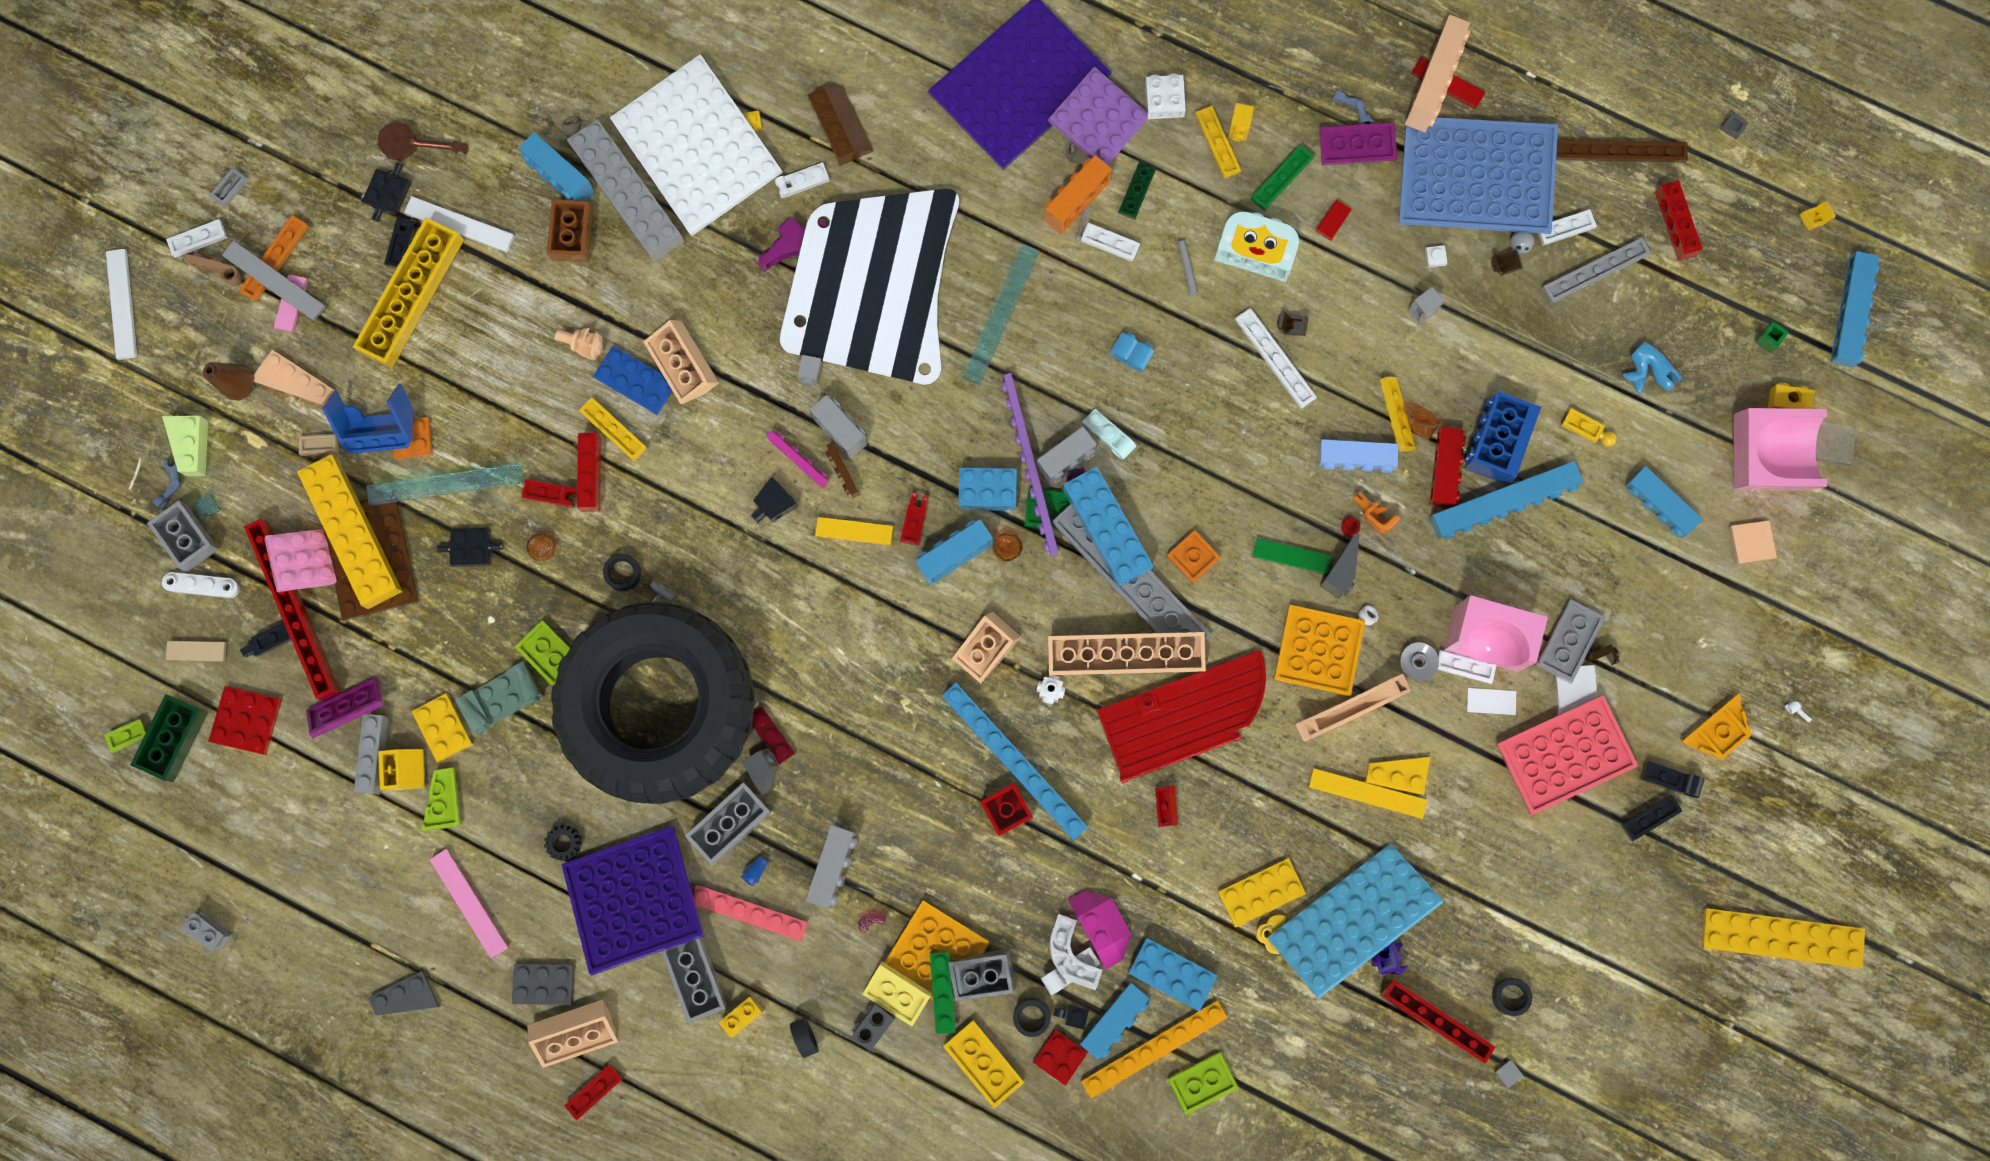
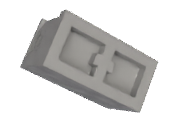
[181,912,232,952]

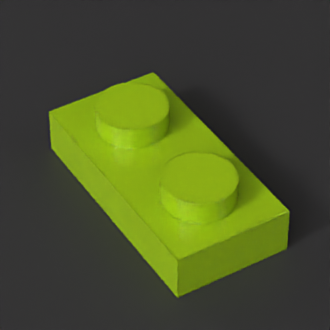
[104,719,147,753]

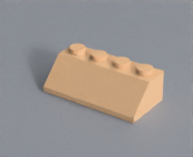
[643,320,719,404]
[527,1000,618,1068]

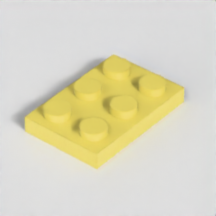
[862,962,932,1026]

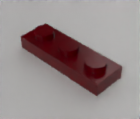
[752,707,796,765]

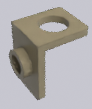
[1062,138,1091,165]

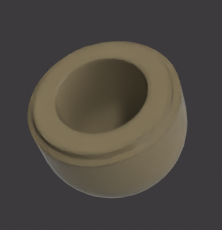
[561,117,581,136]

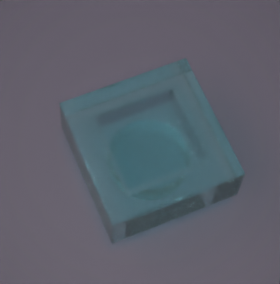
[192,493,220,521]

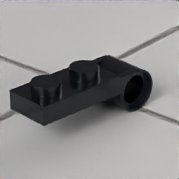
[1640,761,1705,798]

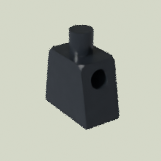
[750,477,798,523]

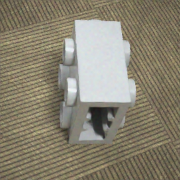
[1145,73,1186,119]

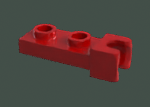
[521,479,577,509]

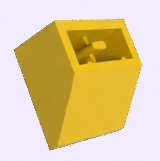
[378,749,426,792]

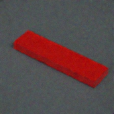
[1411,57,1486,110]

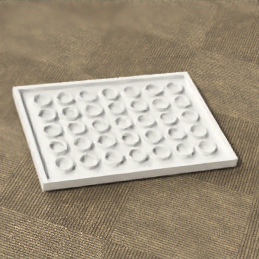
[610,54,783,236]

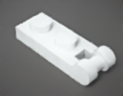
[774,162,830,198]

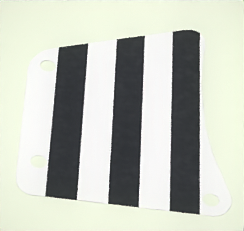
[780,189,959,385]

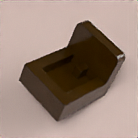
[1491,250,1523,276]
[1277,311,1309,336]
[1586,644,1620,665]

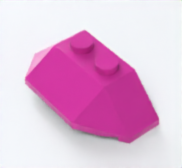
[1068,890,1131,970]

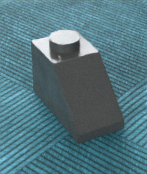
[742,749,778,796]

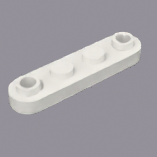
[162,572,240,598]

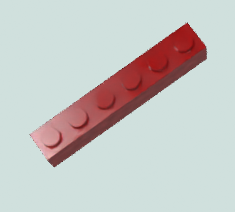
[1379,979,1496,1064]

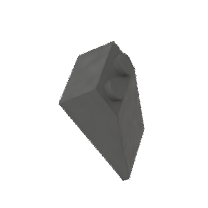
[1320,533,1359,599]
[948,948,1017,1001]

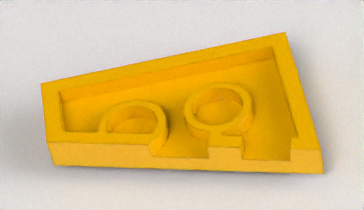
[1365,757,1431,795]

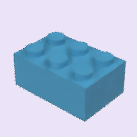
[959,468,1017,511]

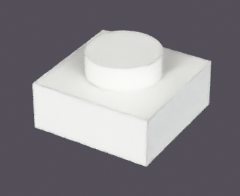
[1425,245,1447,268]

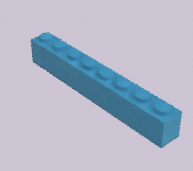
[1429,461,1584,540]

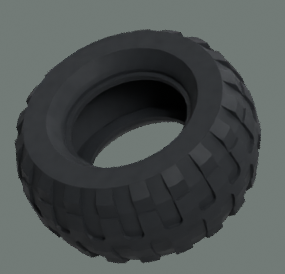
[551,602,755,804]

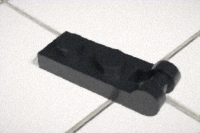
[384,217,418,268]

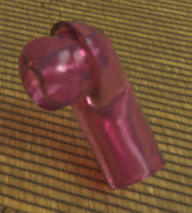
[858,912,886,932]

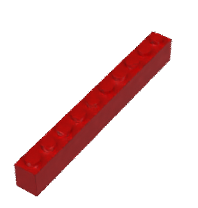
[243,519,341,701]

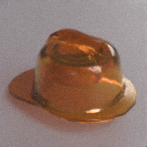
[1403,403,1443,440]

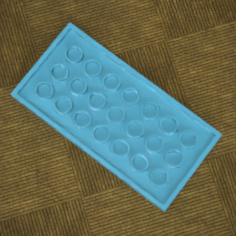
[1268,844,1443,999]

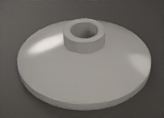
[1400,642,1439,681]

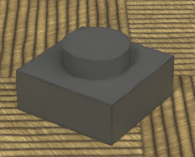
[1721,113,1749,139]

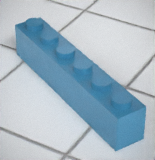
[1830,251,1880,368]

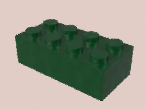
[130,694,208,782]

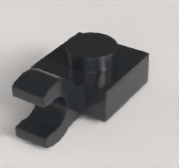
[1053,1005,1089,1030]

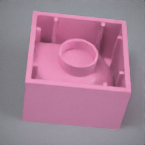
[1733,408,1827,491]
[1443,595,1548,672]

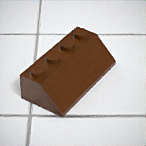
[807,87,873,166]

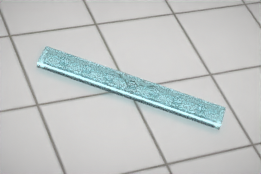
[962,244,1039,386]
[367,464,523,505]

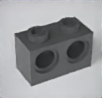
[851,1004,895,1051]

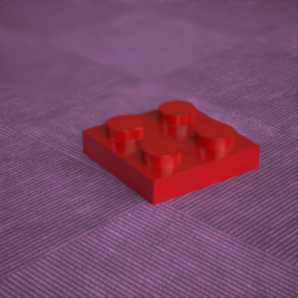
[1033,1029,1088,1086]

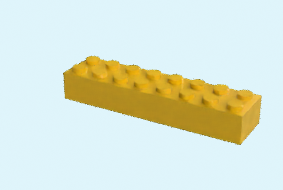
[353,217,464,369]
[297,454,403,609]

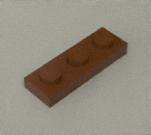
[825,442,859,498]

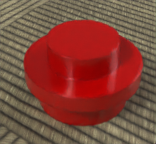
[1341,517,1360,537]

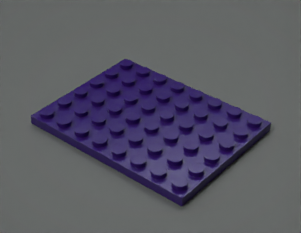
[928,0,1111,170]

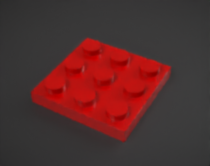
[208,686,282,755]

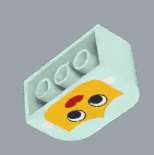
[1215,212,1299,282]

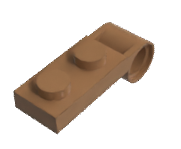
[184,253,243,287]

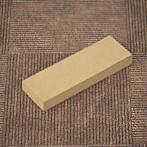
[166,641,227,662]

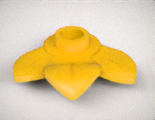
[1256,915,1286,954]

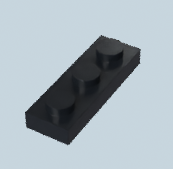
[1621,795,1683,842]

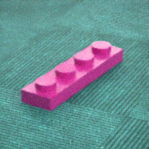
[766,431,828,490]

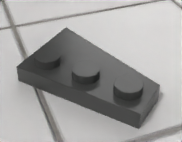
[368,971,440,1016]

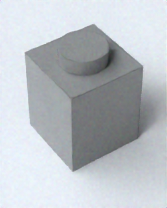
[798,355,822,386]

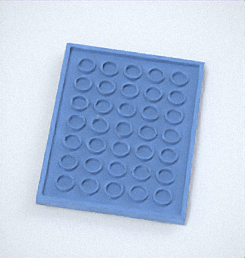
[1399,116,1558,234]

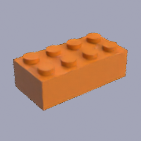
[1044,155,1112,235]

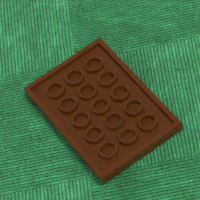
[322,492,419,621]

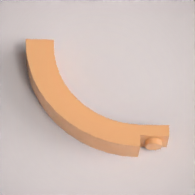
[1295,674,1411,742]

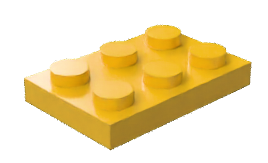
[411,693,473,763]

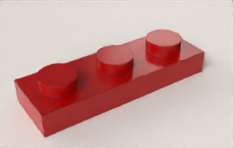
[564,1064,623,1121]

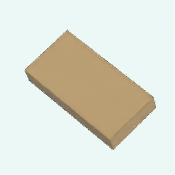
[299,434,339,456]

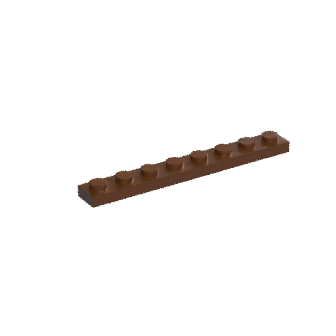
[1556,140,1688,163]

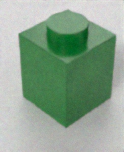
[1755,322,1789,353]

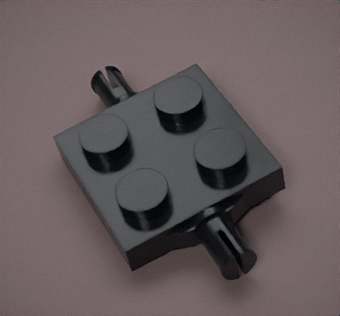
[361,162,411,222]
[437,527,503,567]

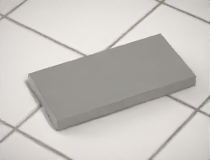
[1536,599,1605,684]

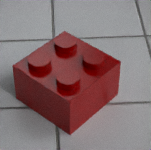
[980,783,1033,837]

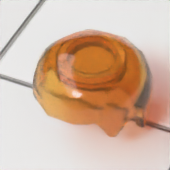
[526,532,556,562]
[992,533,1023,562]

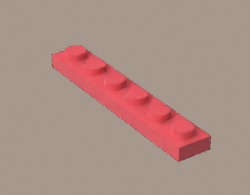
[693,885,808,941]

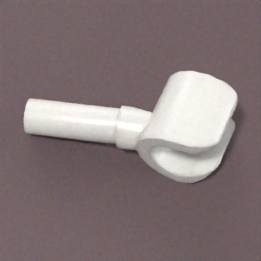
[1785,702,1812,722]

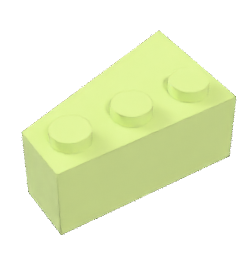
[162,416,208,476]

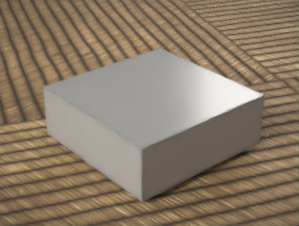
[1494,1059,1523,1088]

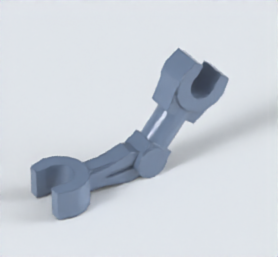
[1332,90,1374,125]
[152,459,181,510]

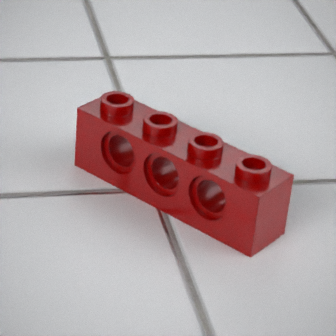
[1655,180,1703,261]

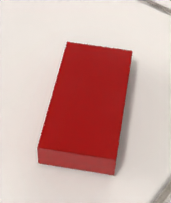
[1316,199,1352,241]

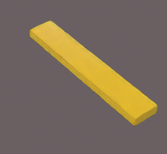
[1308,768,1427,819]

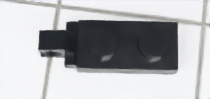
[240,622,291,658]

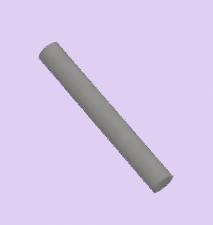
[1178,240,1198,296]

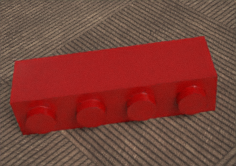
[1429,427,1466,508]
[577,432,601,512]

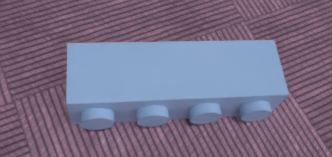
[1318,440,1398,473]

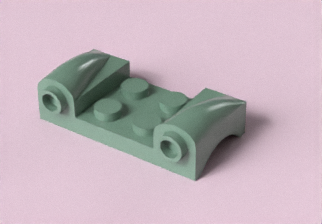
[455,661,544,735]

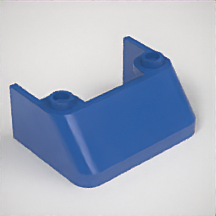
[322,384,413,454]

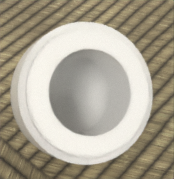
[1358,605,1379,625]

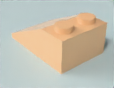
[952,612,1021,684]

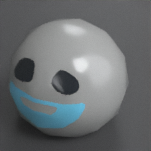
[1510,231,1534,254]

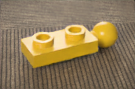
[1561,408,1617,447]

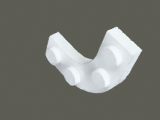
[1050,914,1102,990]

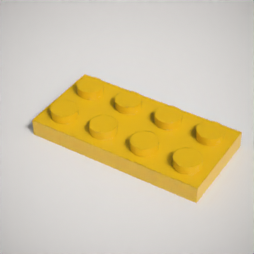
[1218,858,1306,928]
[943,1020,1024,1108]

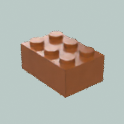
[547,199,593,262]

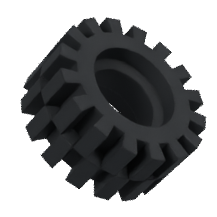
[544,825,582,861]

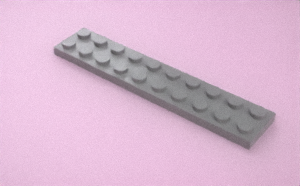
[1052,504,1212,641]

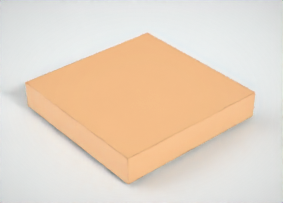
[1729,521,1777,564]

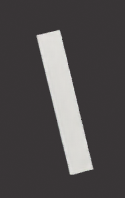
[404,196,515,253]
[106,249,137,360]
[1235,308,1317,409]

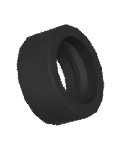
[603,553,641,591]
[1492,978,1533,1016]
[1013,998,1051,1037]
[790,1017,819,1058]

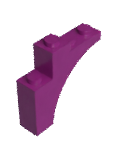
[757,218,828,272]

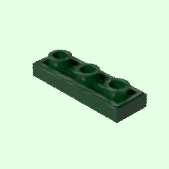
[1118,162,1156,220]

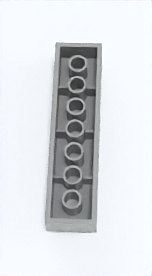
[567,119,684,262]

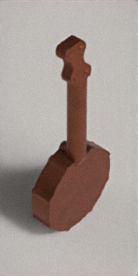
[377,122,468,161]

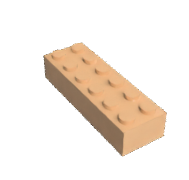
[1405,15,1471,133]

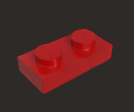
[1155,786,1178,827]

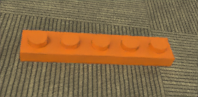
[239,215,309,302]

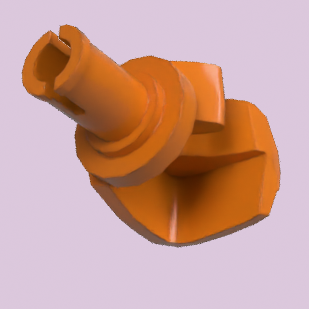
[1352,491,1400,534]

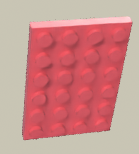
[1496,695,1638,815]

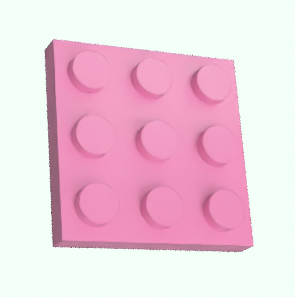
[264,529,337,592]

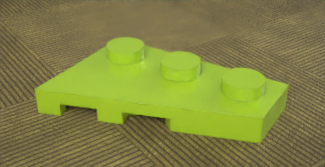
[421,768,461,832]

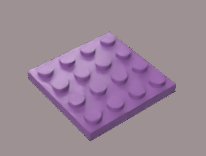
[1048,67,1148,165]

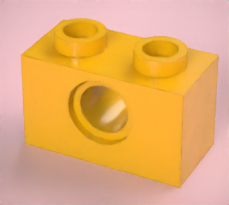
[1228,103,1254,142]
[1768,383,1815,409]
[718,996,765,1038]

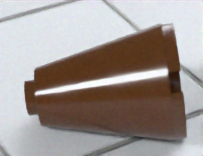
[203,362,254,401]

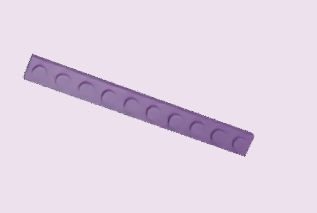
[1001,373,1058,558]

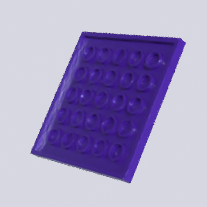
[561,826,705,976]

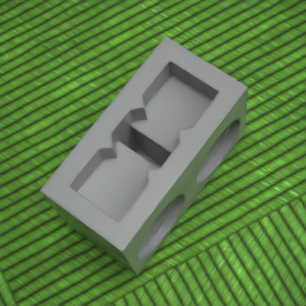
[1408,287,1444,325]

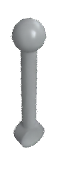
[1075,205,1090,241]

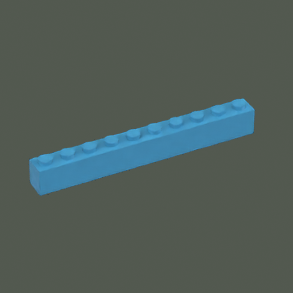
[942,683,1088,841]

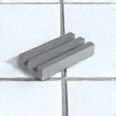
[209,167,249,208]

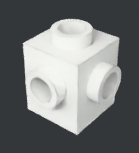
[1036,675,1066,704]

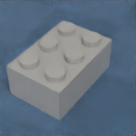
[810,395,867,460]
[1036,426,1097,486]
[147,500,219,572]

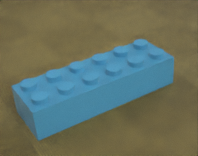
[1062,466,1154,588]

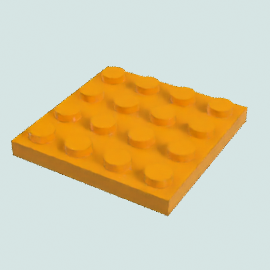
[1274,605,1365,697]
[885,900,989,1002]

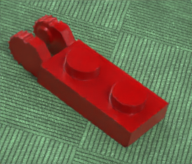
[900,491,929,546]

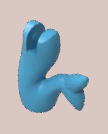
[1623,342,1682,394]

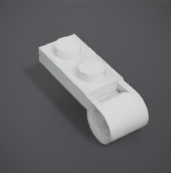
[1041,947,1100,995]

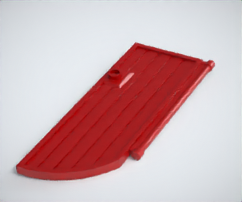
[1096,650,1266,784]

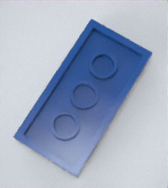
[593,346,673,416]

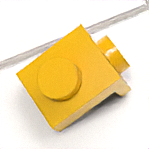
[1799,201,1835,231]

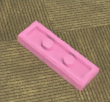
[274,274,308,333]

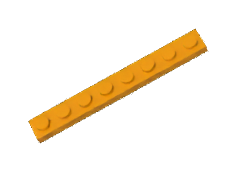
[1081,1000,1228,1099]

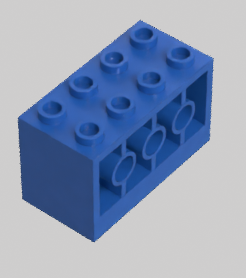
[1464,391,1541,485]

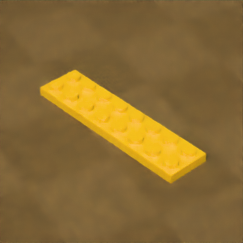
[1701,908,1865,969]

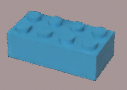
[519,132,595,201]
[915,519,993,586]
[1128,938,1217,1012]

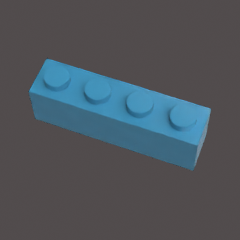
[1625,466,1703,538]
[1079,982,1150,1060]

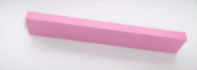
[430,849,509,958]

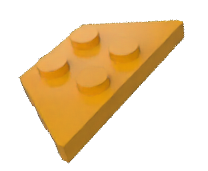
[1681,694,1751,760]

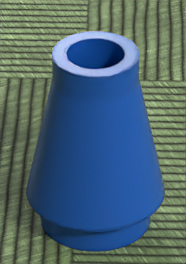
[741,856,768,886]

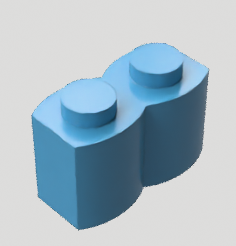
[1110,332,1154,373]

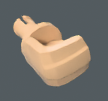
[555,328,603,360]

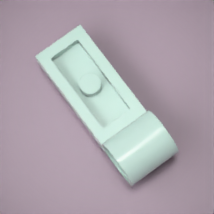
[1082,409,1136,460]

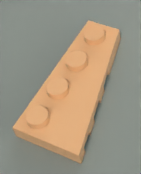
[252,350,335,406]

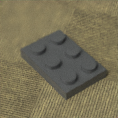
[512,964,574,1005]

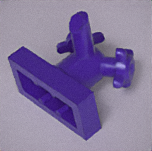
[1371,941,1408,975]

